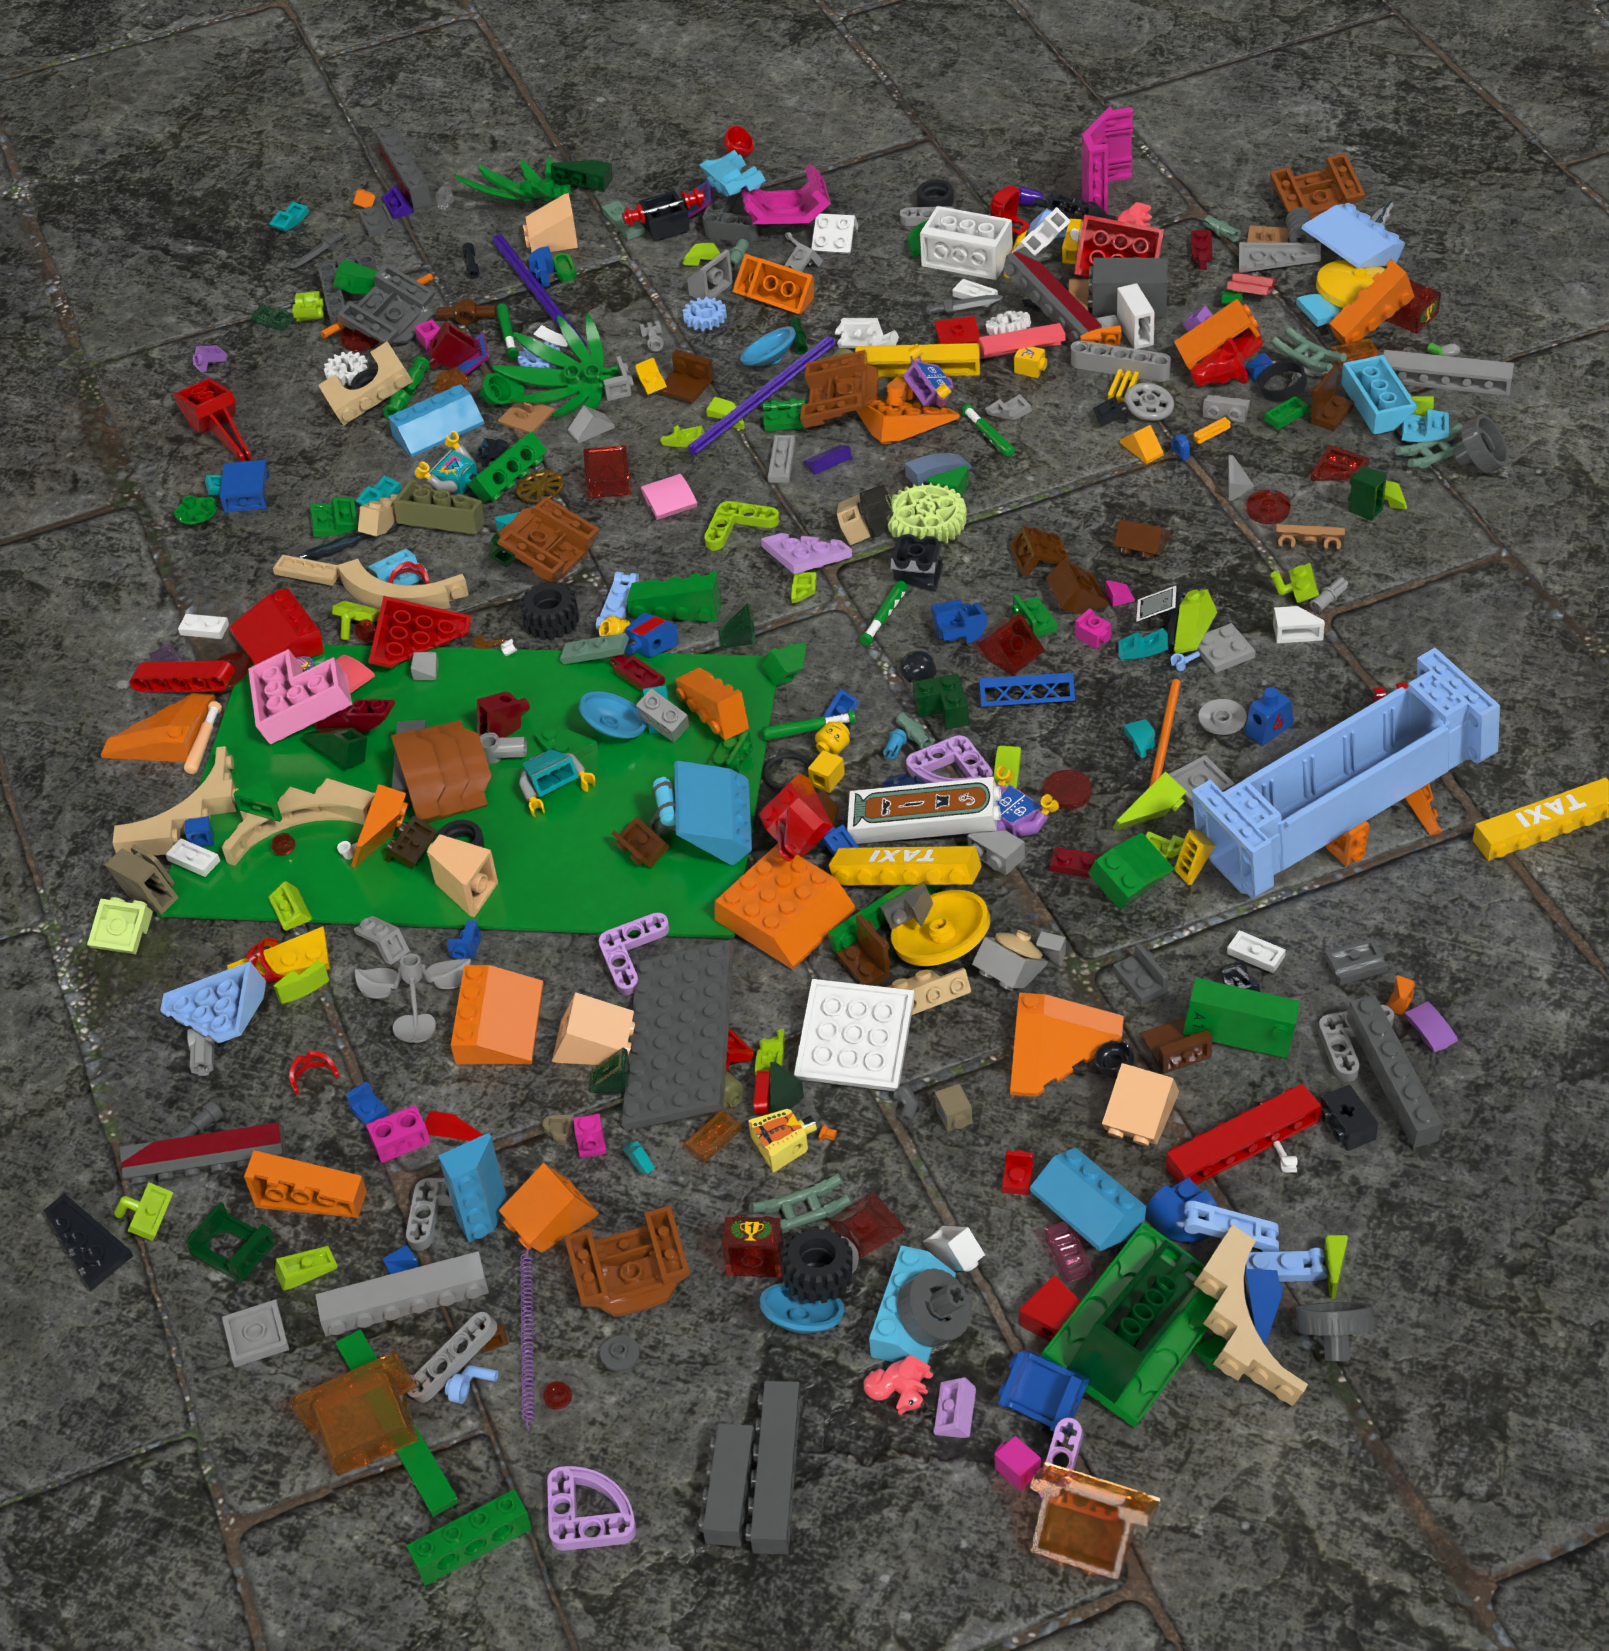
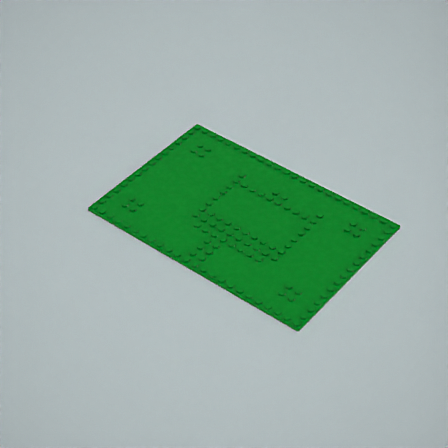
[156,644,777,939]

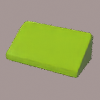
[268,881,312,931]

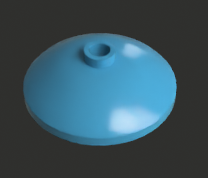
[740,326,796,366]
[579,691,647,739]
[759,1283,844,1334]

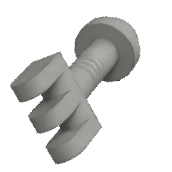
[639,321,664,352]

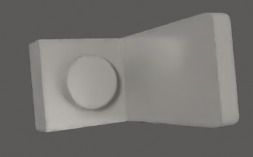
[784,243,823,272]
[603,356,634,401]
[354,916,410,965]

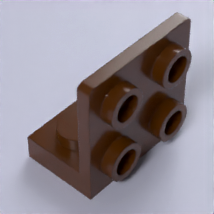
[658,349,714,403]
[1310,367,1354,432]
[1009,526,1070,576]
[836,914,891,986]
[1142,1017,1213,1074]

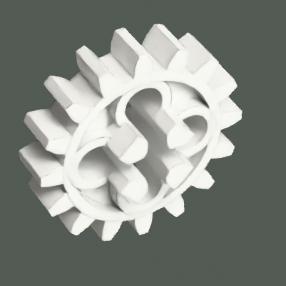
[986,311,1031,335]
[324,351,369,386]

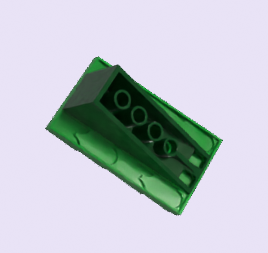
[1041,1222,1218,1428]

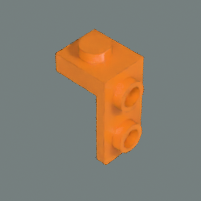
[1326,821,1370,867]

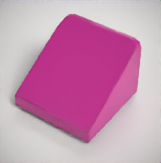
[1105,580,1134,607]

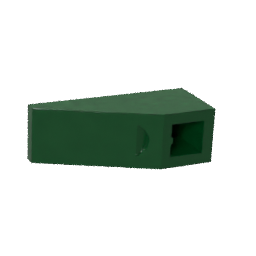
[550,160,613,192]
[303,728,367,768]

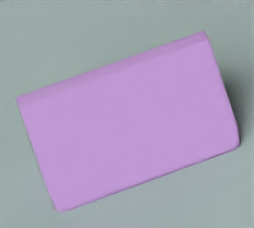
[934,1377,976,1438]

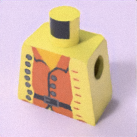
[748,1109,817,1172]

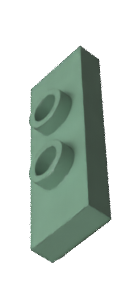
[601,200,645,240]
[560,633,629,664]

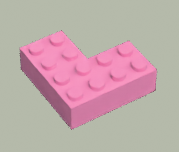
[248,649,352,744]

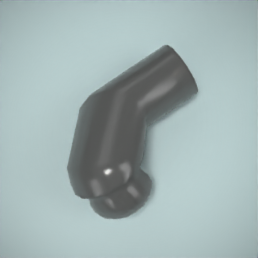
[894,1086,919,1123]

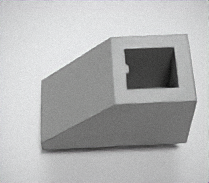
[967,830,1025,875]

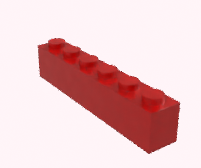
[1166,1083,1322,1186]

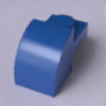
[529,246,555,287]

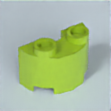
[292,291,325,322]

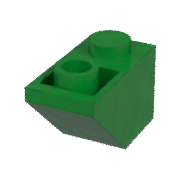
[761,642,806,686]

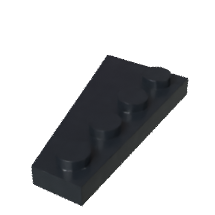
[43,1193,133,1292]

